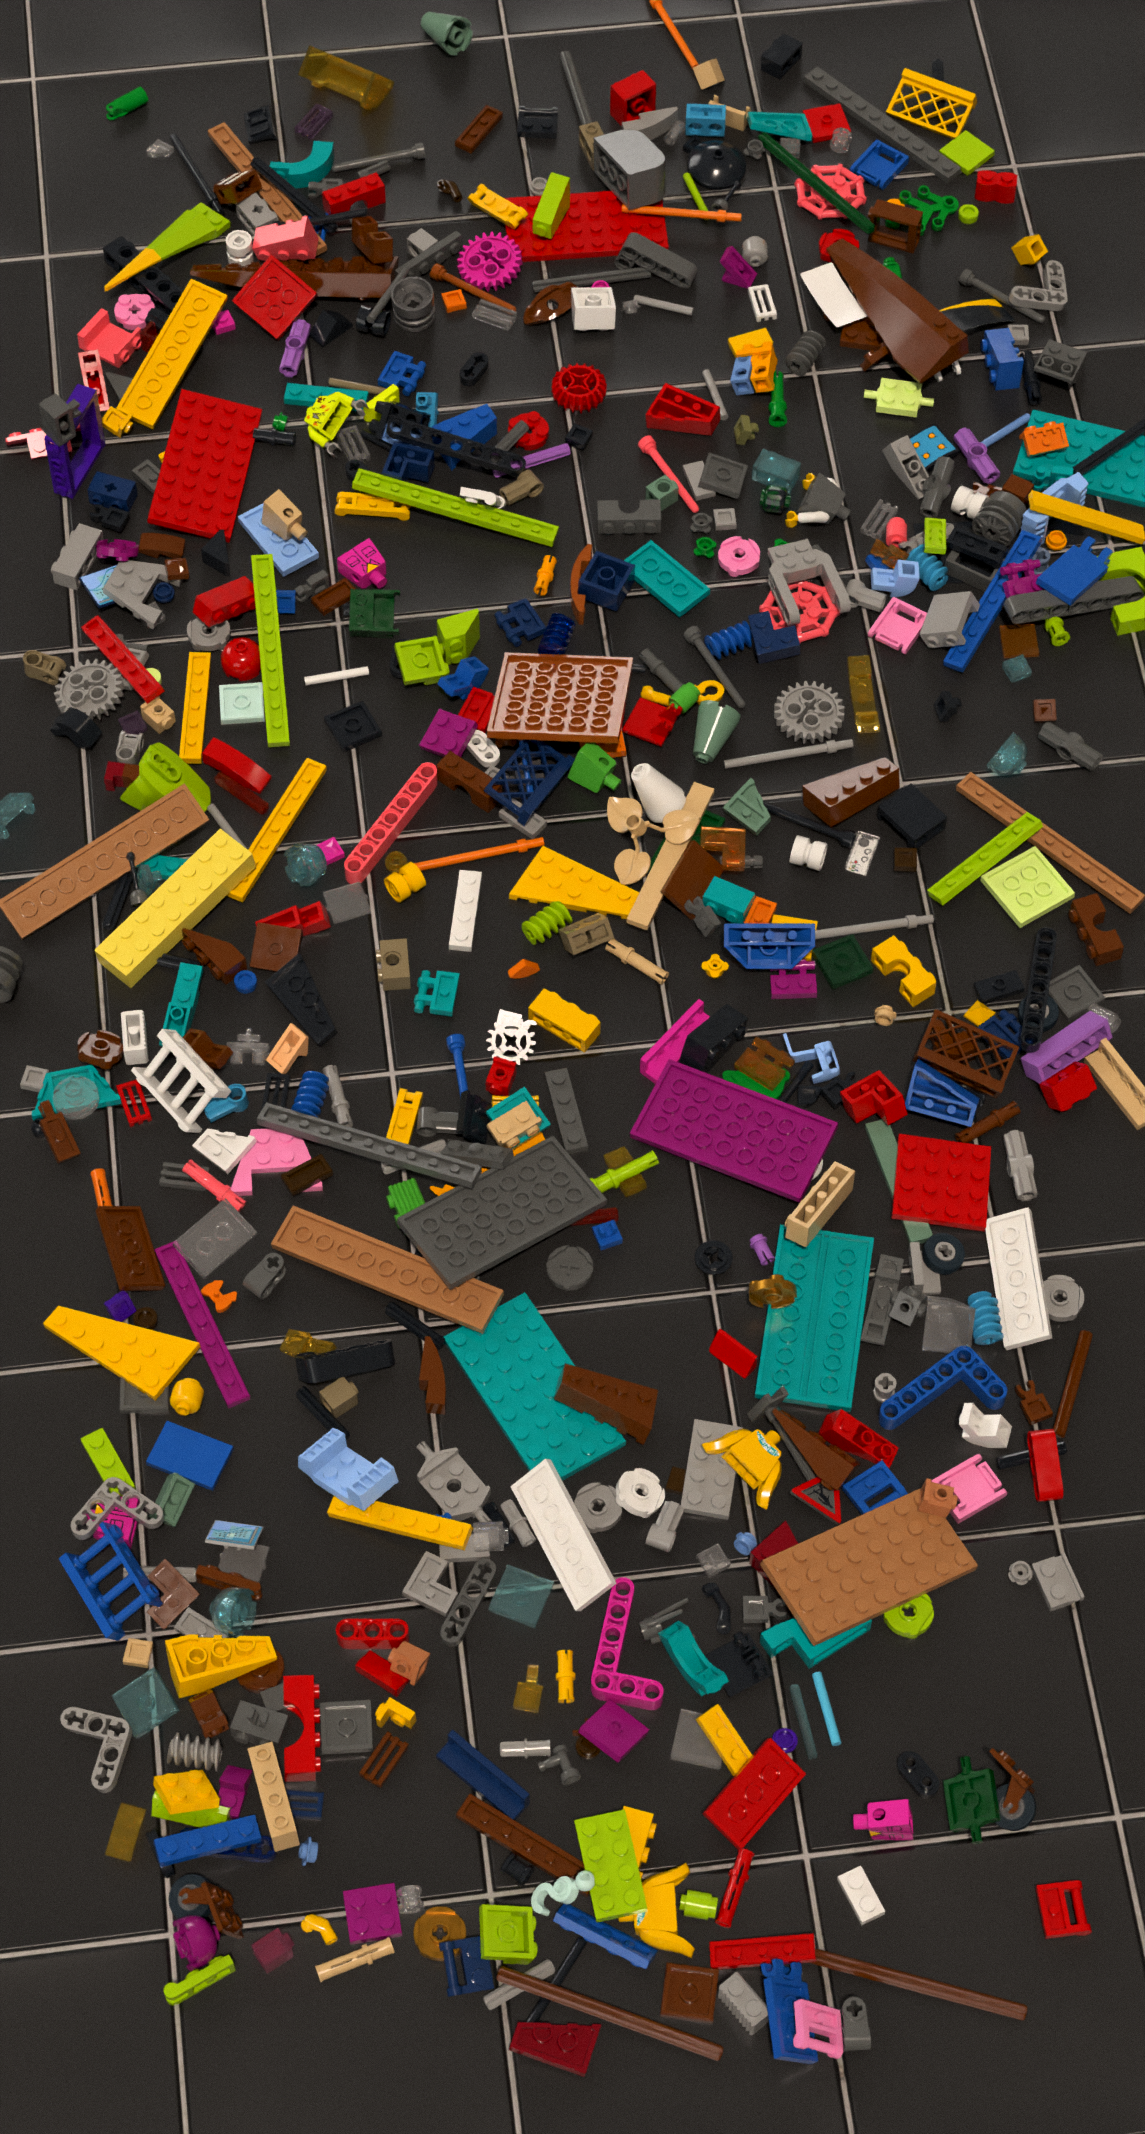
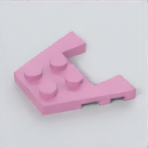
[231,1128,323,1196]

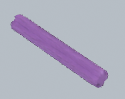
[492,443,571,478]

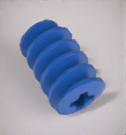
[704,621,752,660]
[291,1071,329,1118]

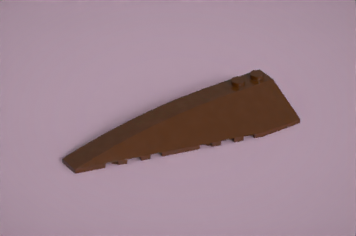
[826,239,969,384]
[190,256,399,300]

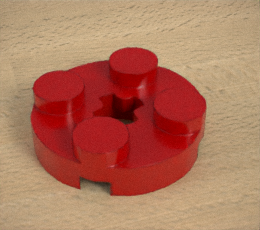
[819,229,859,264]
[508,411,549,451]

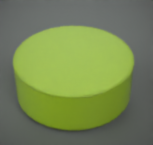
[958,204,979,224]

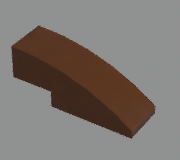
[419,1336,446,1415]

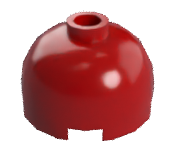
[221,637,261,681]

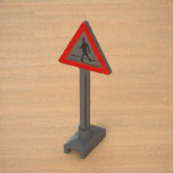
[747,1386,841,1525]

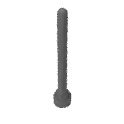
[331,142,426,172]
[959,268,1045,323]
[683,626,745,708]

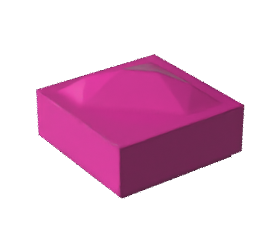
[314,837,345,866]

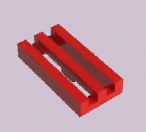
[116,1080,152,1127]

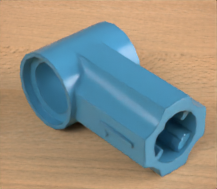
[204,1084,249,1123]

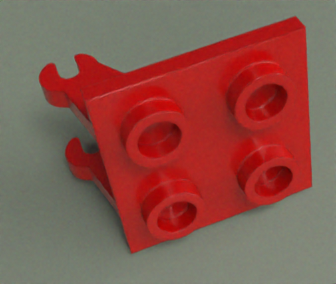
[622,697,683,747]

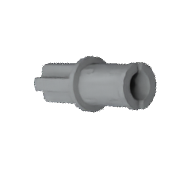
[501,1499,536,1547]
[500,1738,550,1759]

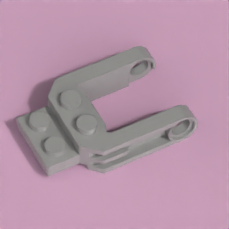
[767,539,851,626]

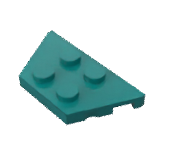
[31,1064,121,1121]

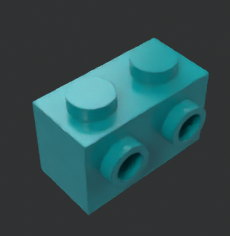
[703,876,755,923]

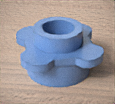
[298,1837,318,1866]

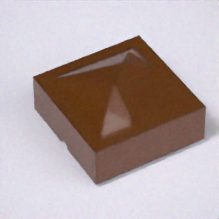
[164,558,189,580]
[1033,699,1057,723]

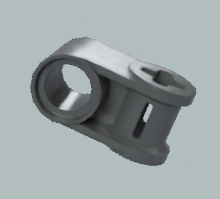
[243,1253,286,1300]
[840,1997,871,2051]

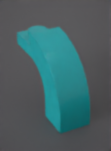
[270,141,334,189]
[658,1620,729,1696]

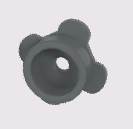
[743,140,766,159]
[690,513,712,533]

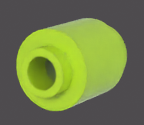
[679,1890,718,1920]

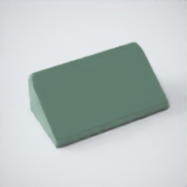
[149,1472,195,1527]

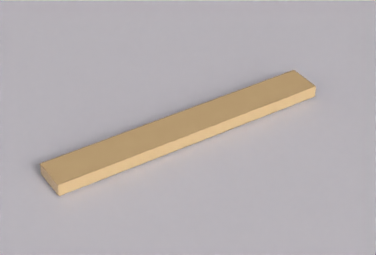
[627,782,714,930]

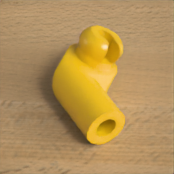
[640,685,671,706]
[301,1914,338,1945]

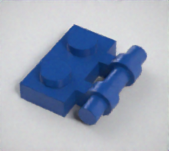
[378,351,426,396]

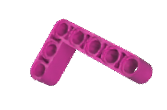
[591,1577,663,1710]

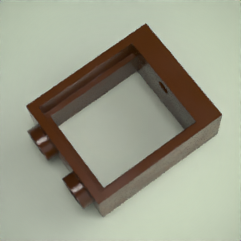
[868,199,923,254]

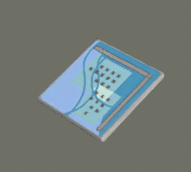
[205,1520,263,1551]

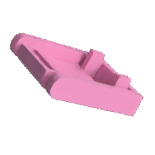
[868,597,927,655]
[931,1454,1007,1524]

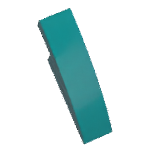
[760,1618,872,1669]

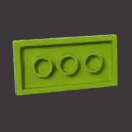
[574,1809,648,1923]

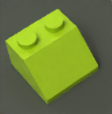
[437,608,480,665]

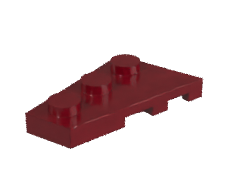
[509,2022,601,2077]

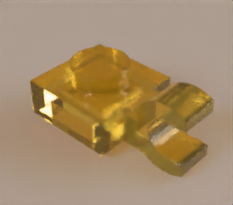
[513,1665,543,1713]

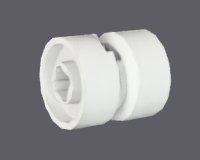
[226,230,254,266]
[951,486,989,520]
[789,835,828,871]

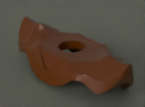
[523,281,578,326]

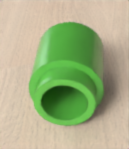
[669,682,701,714]

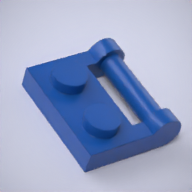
[842,1460,908,1515]

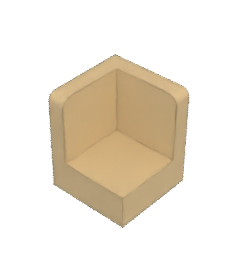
[693,59,725,89]

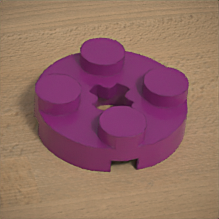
[96,539,139,561]

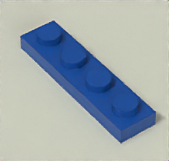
[154,1815,261,1867]
[553,1904,658,1969]

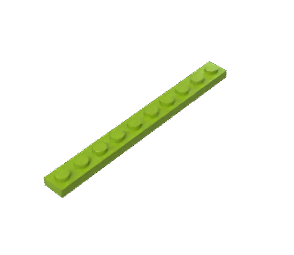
[352,468,559,547]
[251,554,290,747]

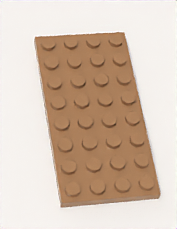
[760,1488,978,1646]

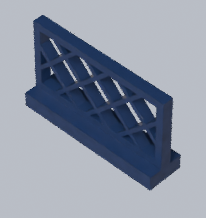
[484,740,575,826]

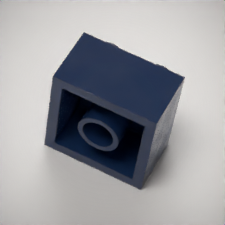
[578,551,635,611]

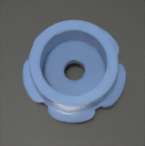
[734,1532,757,1555]

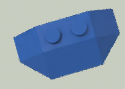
[724,923,815,969]

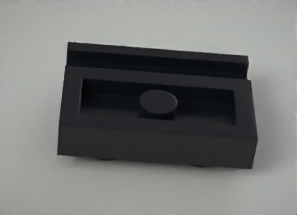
[456,1090,491,1145]

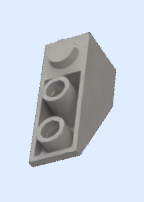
[882,435,929,500]

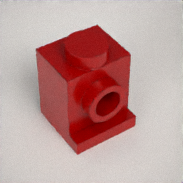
[486,1056,517,1096]

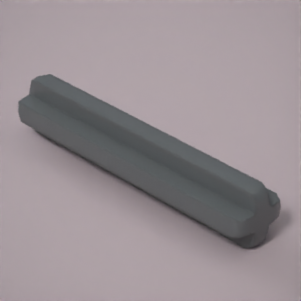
[482,420,529,470]

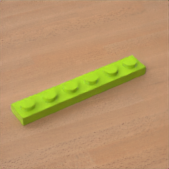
[927,812,1043,905]

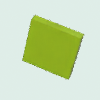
[939,130,995,176]

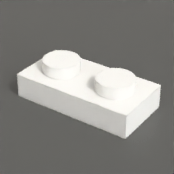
[837,1866,885,1925]

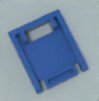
[850,139,909,190]

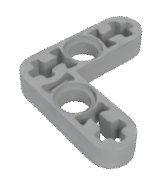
[1009,260,1068,311]
[70,1477,164,1540]
[60,1707,133,1793]

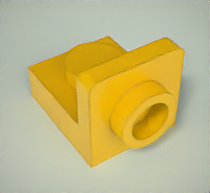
[375,1697,417,1729]

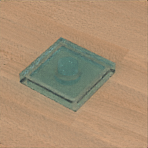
[489,1564,554,1628]
[112,1667,180,1739]

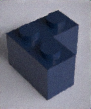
[382,442,435,482]
[748,611,801,664]

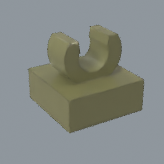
[733,415,759,445]

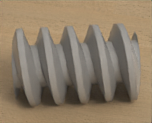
[167,1732,223,1772]

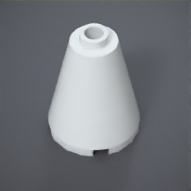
[631,763,686,823]

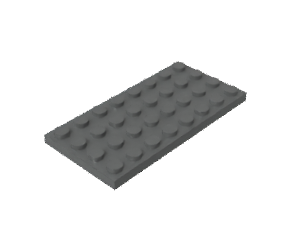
[397,1136,607,1290]

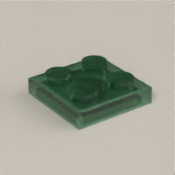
[812,934,874,989]

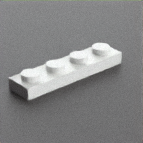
[449,870,482,952]

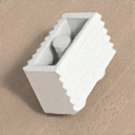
[121,1010,149,1065]

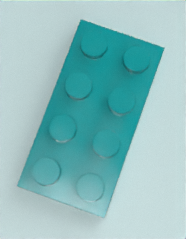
[624,540,710,617]

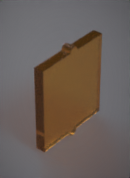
[999,624,1039,659]

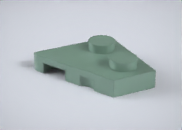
[723,778,771,836]

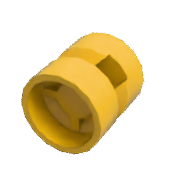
[384,862,426,903]

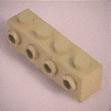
[785,1161,855,1247]

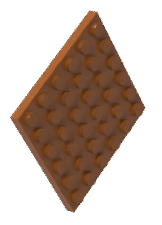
[487,652,633,744]

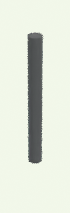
[366,267,409,323]

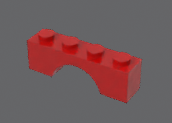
[283,1675,321,1782]

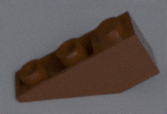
[182,928,247,985]

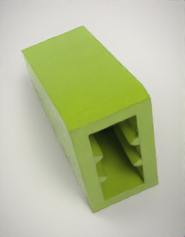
[533,172,570,239]

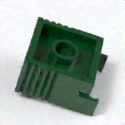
[349,589,401,638]

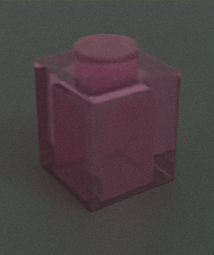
[251,1928,294,1974]

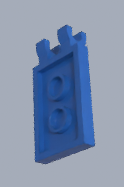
[1036,536,1113,606]
[761,1959,818,2064]

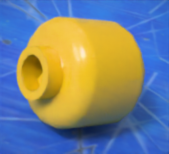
[170,1378,204,1415]

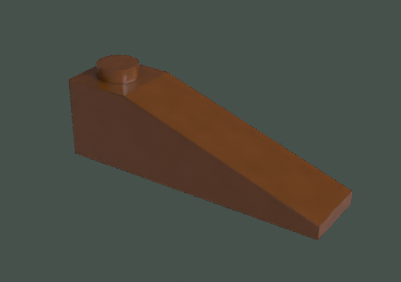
[772,1407,861,1491]

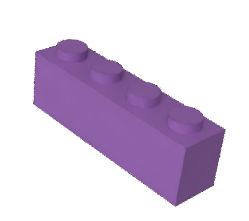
[1021,1011,1113,1084]

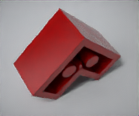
[840,1070,908,1125]

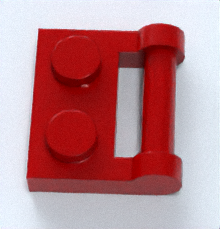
[1035,1880,1092,1939]

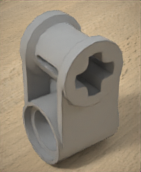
[116,730,145,765]

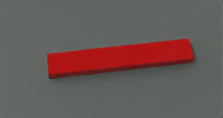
[81,615,165,704]

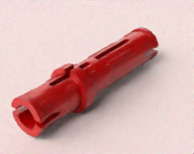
[715,1848,755,1928]

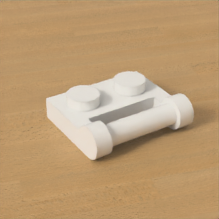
[460,487,506,509]

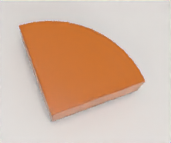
[508,959,540,979]

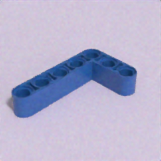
[878,1346,1007,1430]

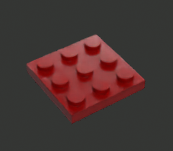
[232,254,318,341]

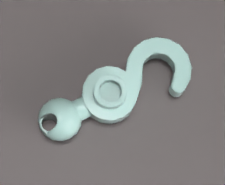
[531,1871,595,1916]

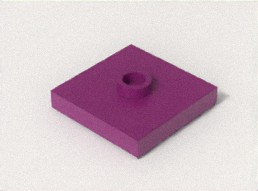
[579,1699,649,1763]

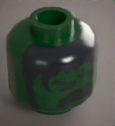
[760,485,791,514]

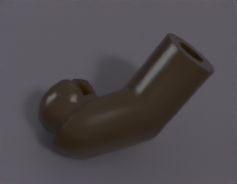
[437,179,463,202]

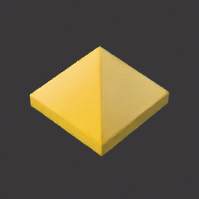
[963,1000,996,1026]

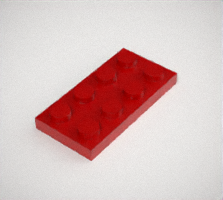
[702,1738,806,1850]

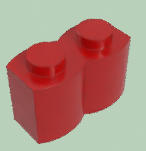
[975,170,1017,204]

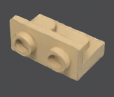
[486,1101,542,1148]

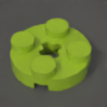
[884,1594,934,1639]

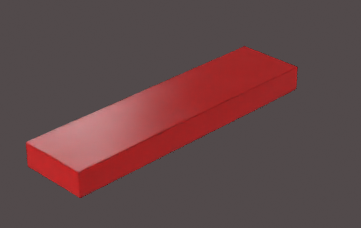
[709,1933,816,1970]

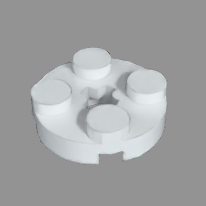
[615,1468,665,1518]

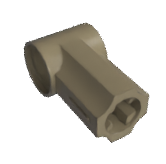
[499,470,544,505]

